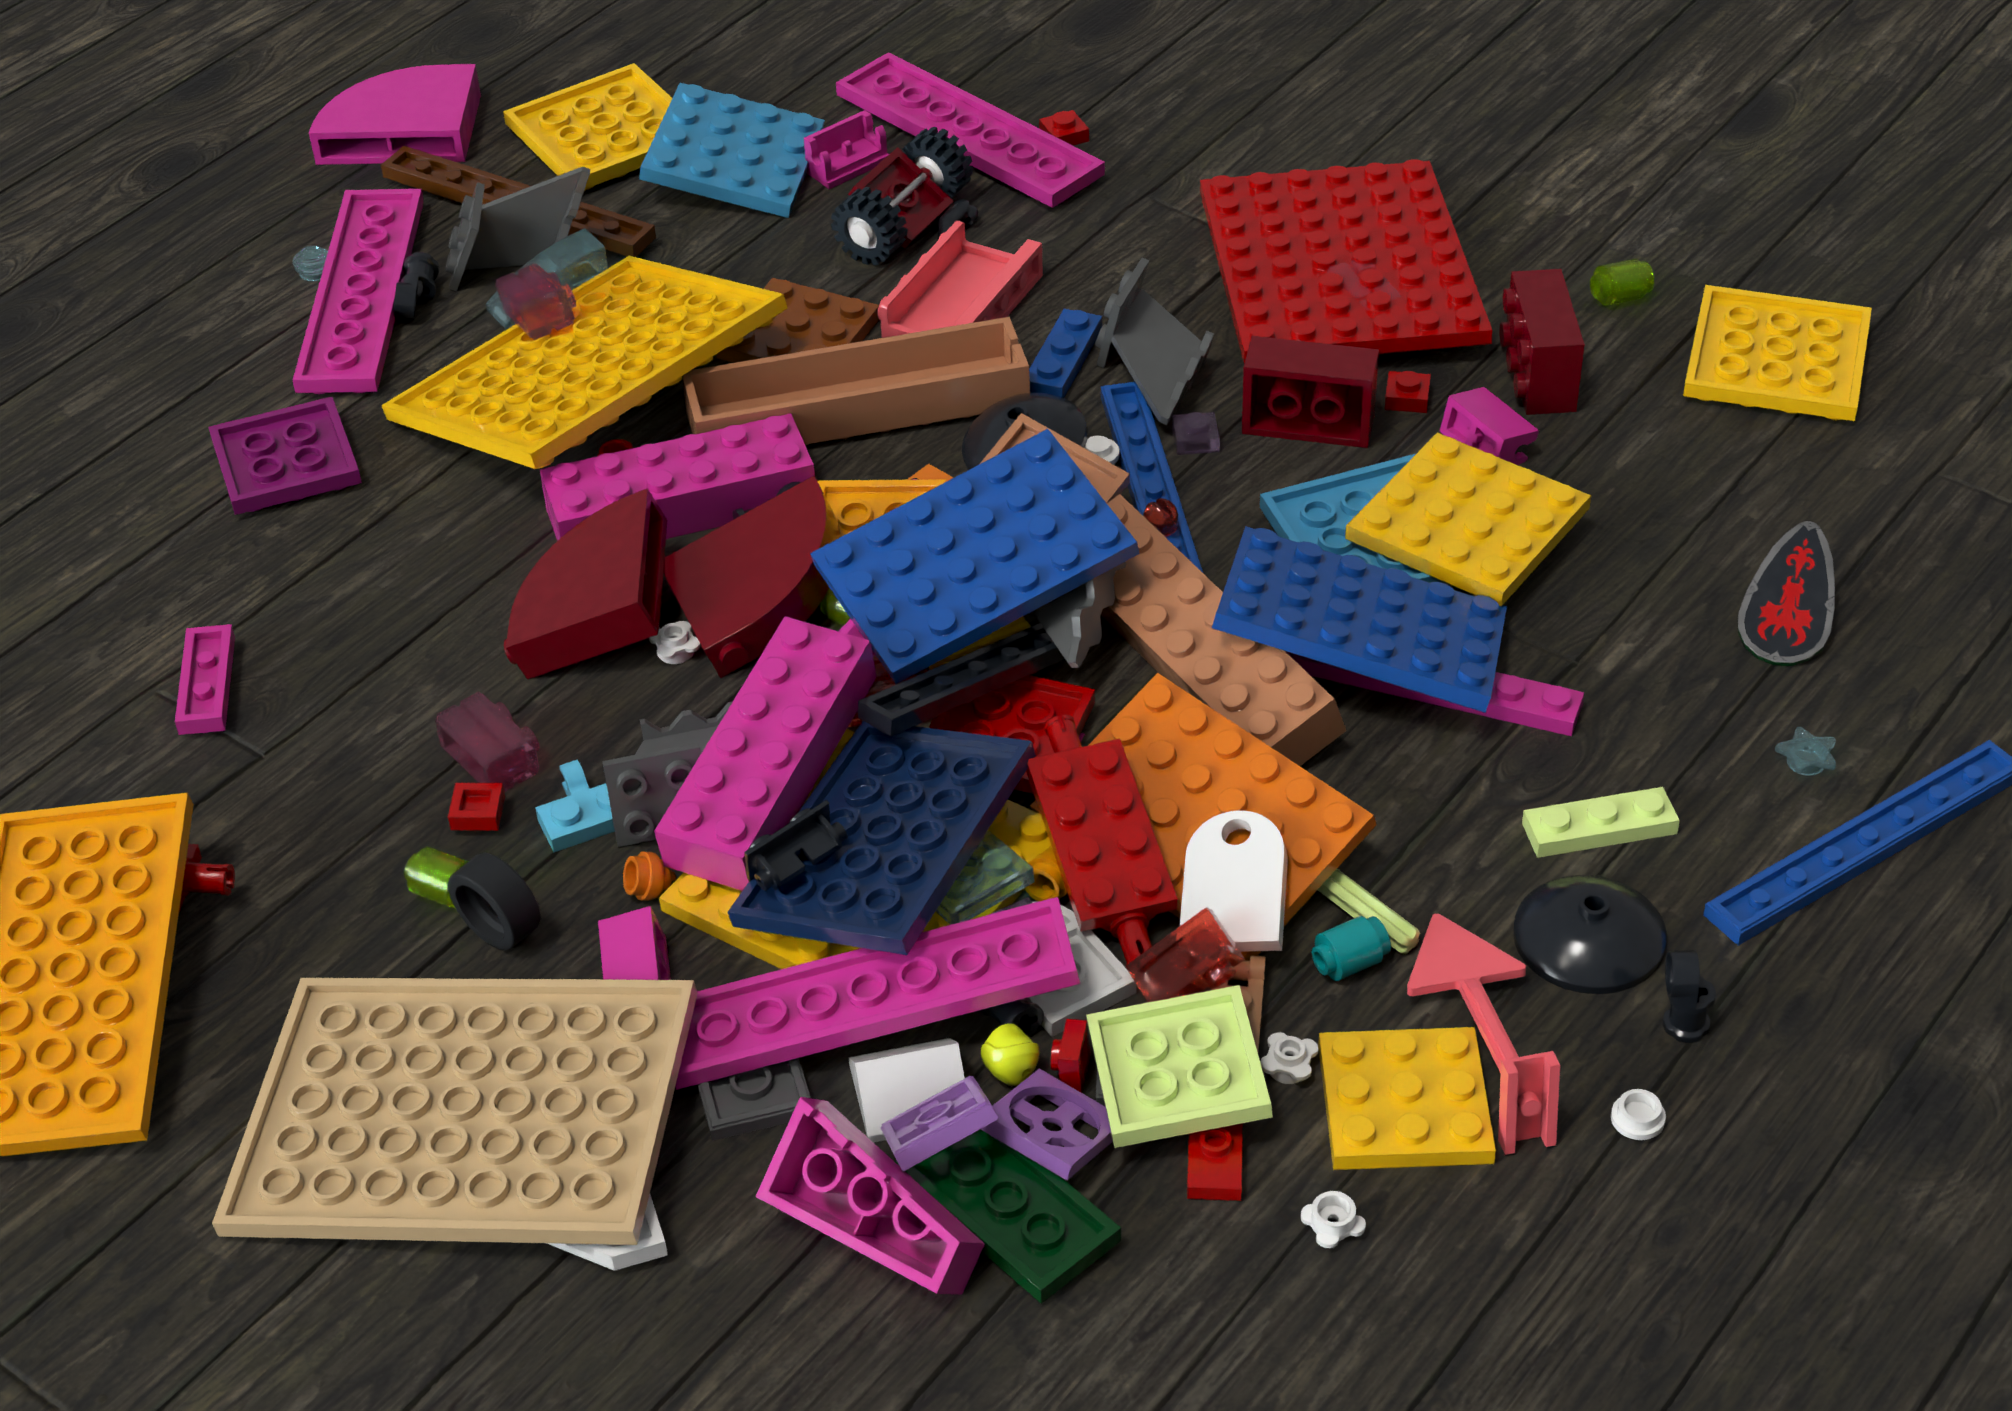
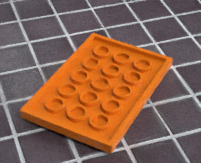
[1030,673,1377,961]

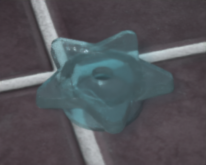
[1775,727,1836,775]

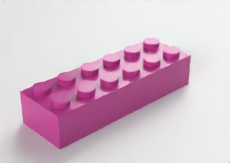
[540,413,815,541]
[654,617,877,891]

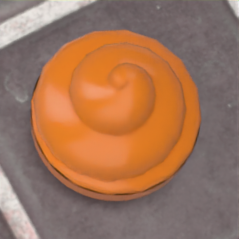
[623,851,676,901]

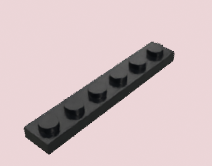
[858,623,1090,736]

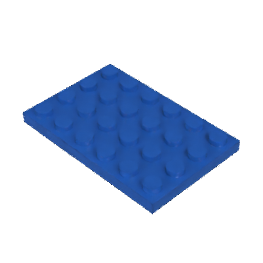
[810,429,1140,684]
[1212,526,1507,713]

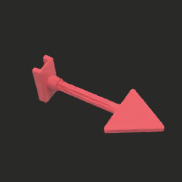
[1407,914,1560,1155]

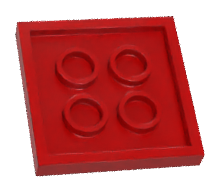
[929,675,1095,794]

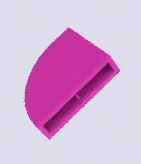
[309,64,481,165]

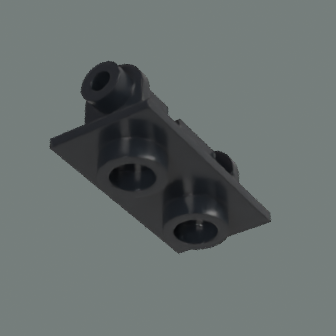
[744,800,848,891]

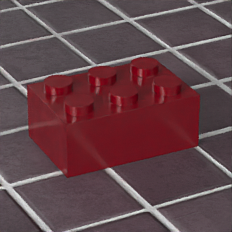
[1499,269,1585,415]
[1242,336,1379,448]

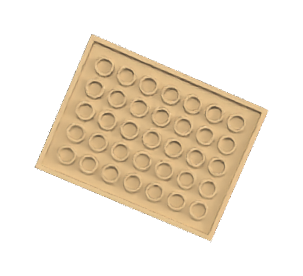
[212,978,697,1245]

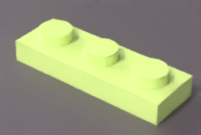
[1522,787,1680,858]

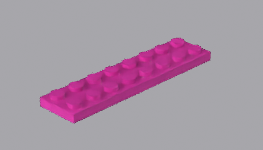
[836,52,1105,208]
[293,189,424,394]
[675,897,1080,1090]

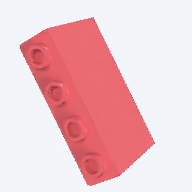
[878,220,1043,338]

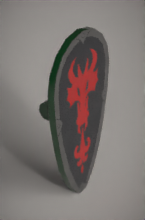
[1738,521,1835,666]

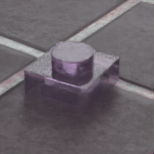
[1172,412,1220,455]

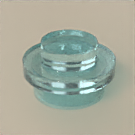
[293,246,328,281]

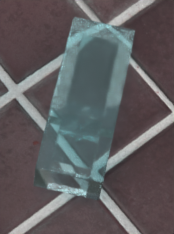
[486,228,608,329]

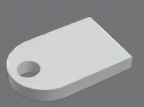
[1178,810,1288,953]
[1008,902,1136,1037]

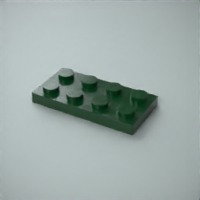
[894,1129,1121,1304]

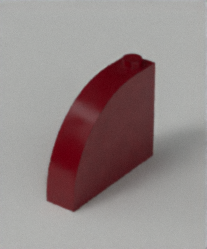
[663,476,841,678]
[504,488,668,679]

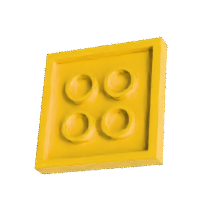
[1318,1027,1496,1170]

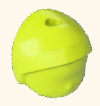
[981,1023,1040,1086]

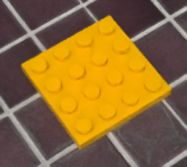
[503,63,672,191]
[1683,285,1872,421]
[1345,433,1591,606]

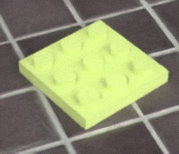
[1086,985,1273,1148]

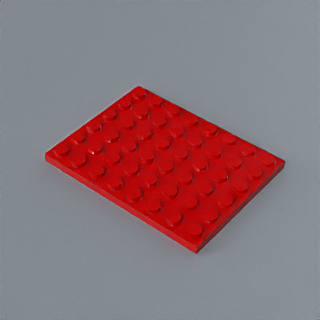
[1200,159,1492,363]

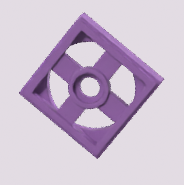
[981,1069,1113,1180]
[880,1076,999,1171]

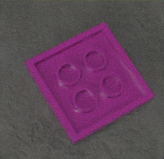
[208,396,362,515]

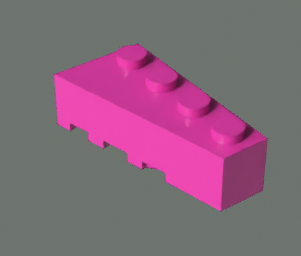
[756,1097,985,1294]

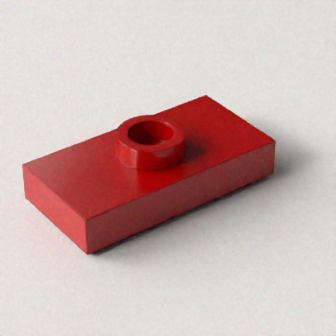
[1187,1123,1243,1201]

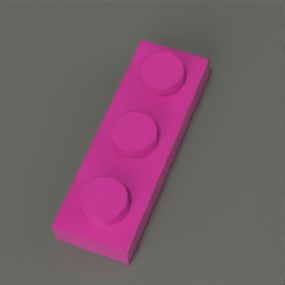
[175,624,235,735]

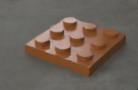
[716,278,879,363]

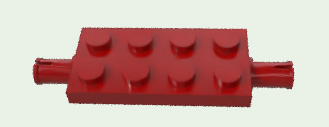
[1026,715,1178,974]

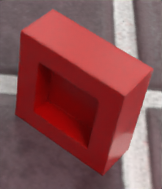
[1039,110,1089,146]
[1385,371,1431,413]
[448,783,505,831]
[1051,1019,1091,1093]

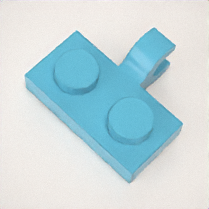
[535,760,615,853]

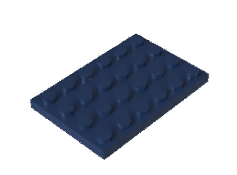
[728,721,1036,955]

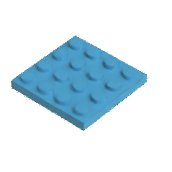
[639,83,825,218]
[1260,453,1449,585]

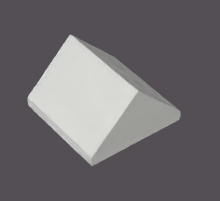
[848,1038,965,1143]

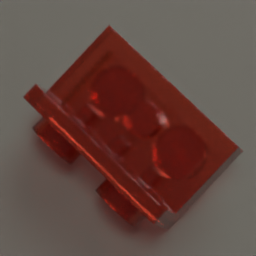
[1125,907,1245,1003]

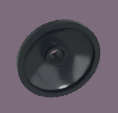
[962,393,1088,470]
[1513,875,1667,994]

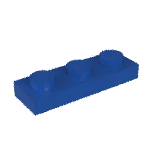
[1029,309,1102,398]

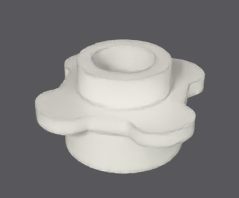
[649,621,701,664]
[1261,1032,1318,1084]
[1301,1191,1366,1248]

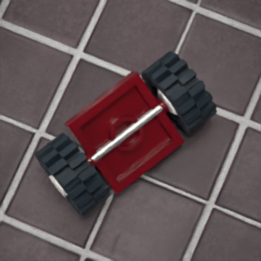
[831,127,973,265]

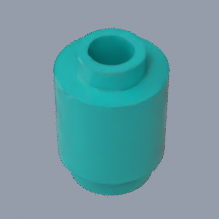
[1311,916,1391,981]

